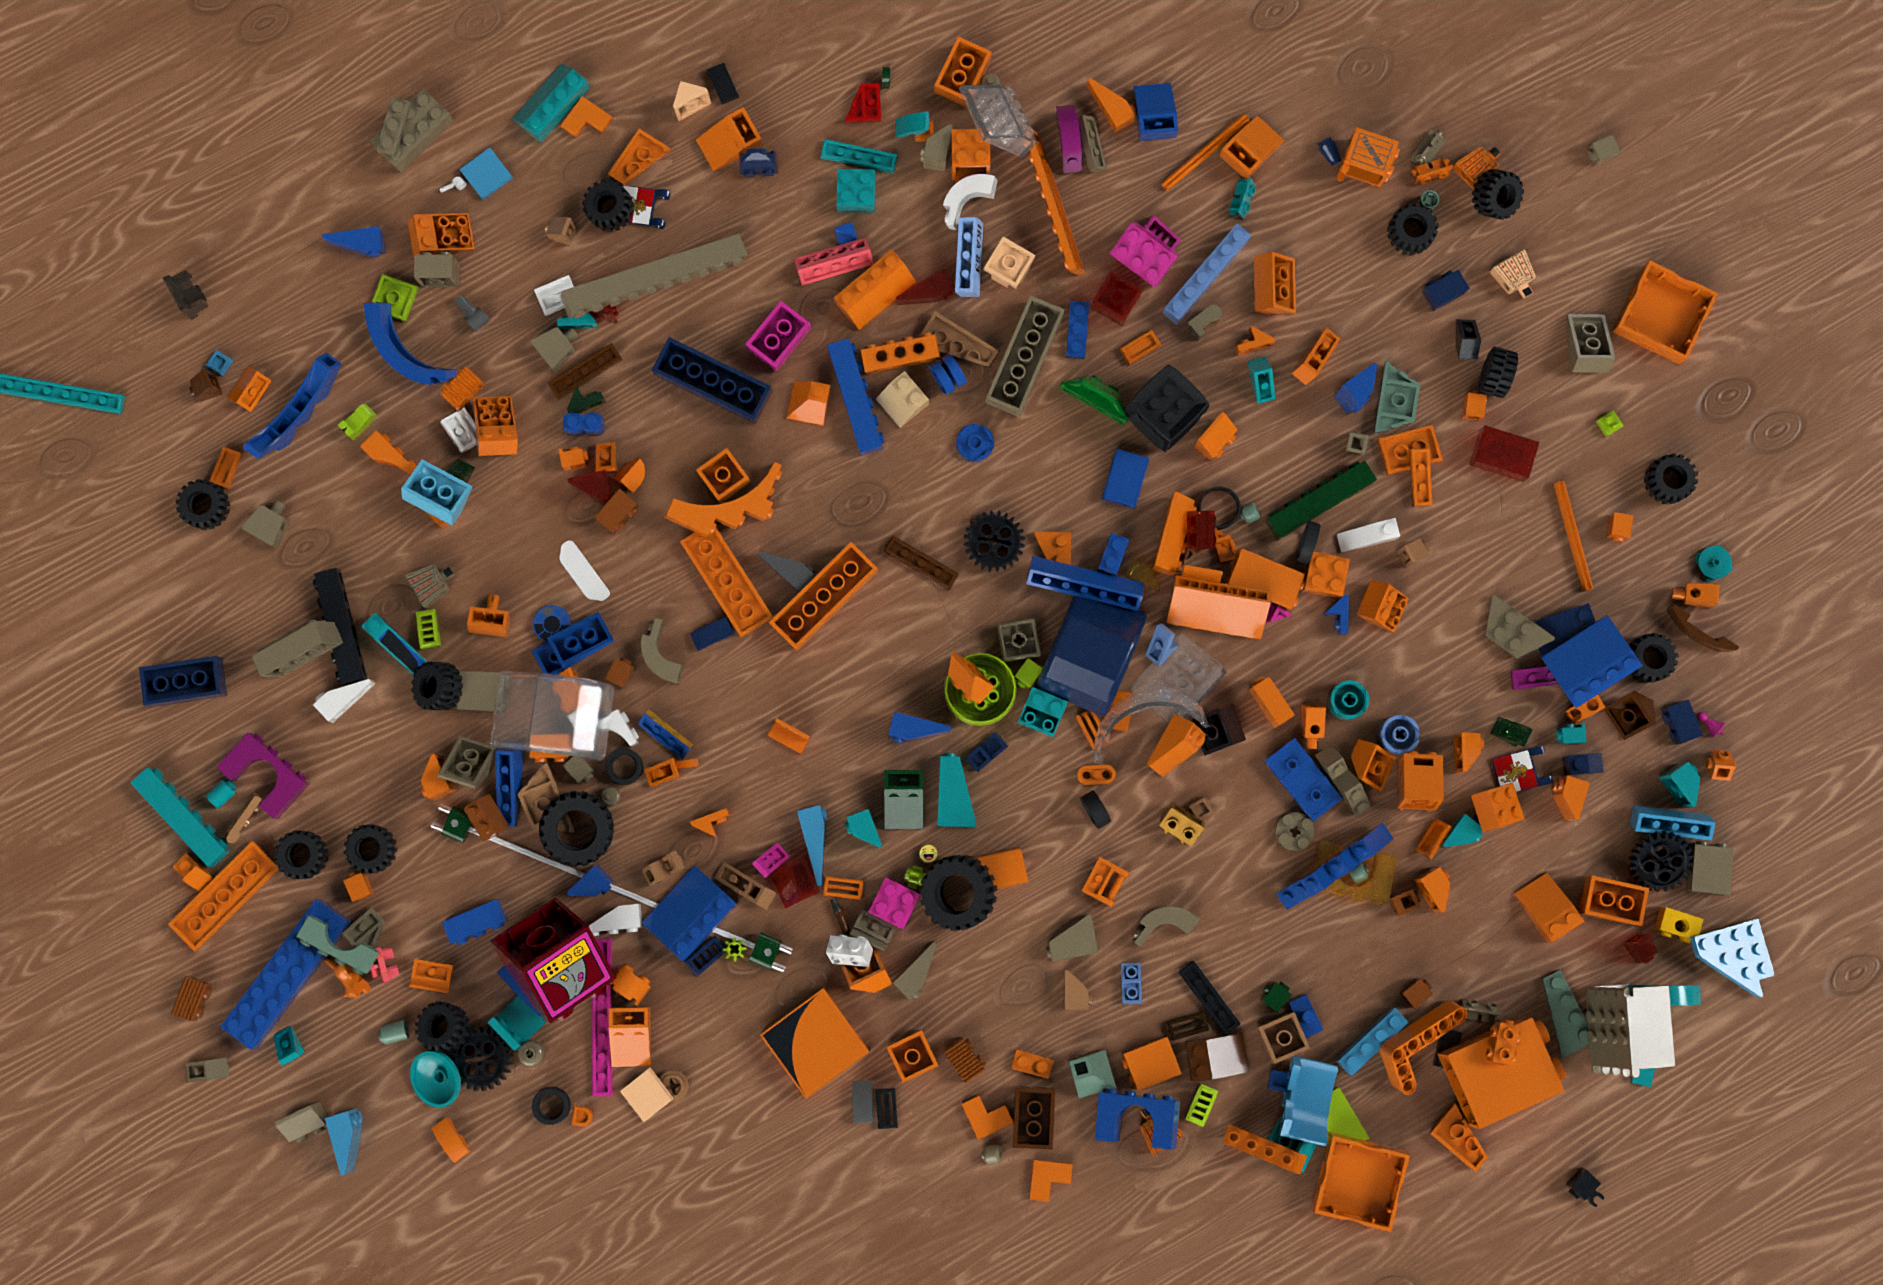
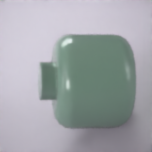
[1240,502,1260,523]
[1349,863,1370,884]

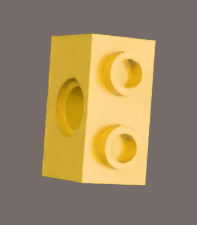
[1654,907,1704,944]

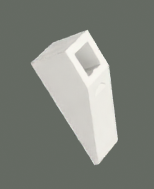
[589,904,643,936]

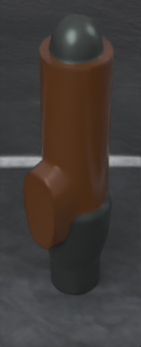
[830,898,850,935]

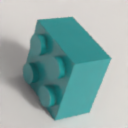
[837,169,876,213]

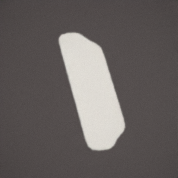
[559,540,610,601]

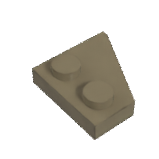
[342,907,386,948]

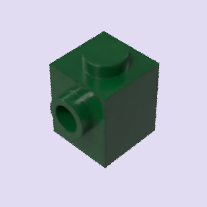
[1260,981,1292,1013]

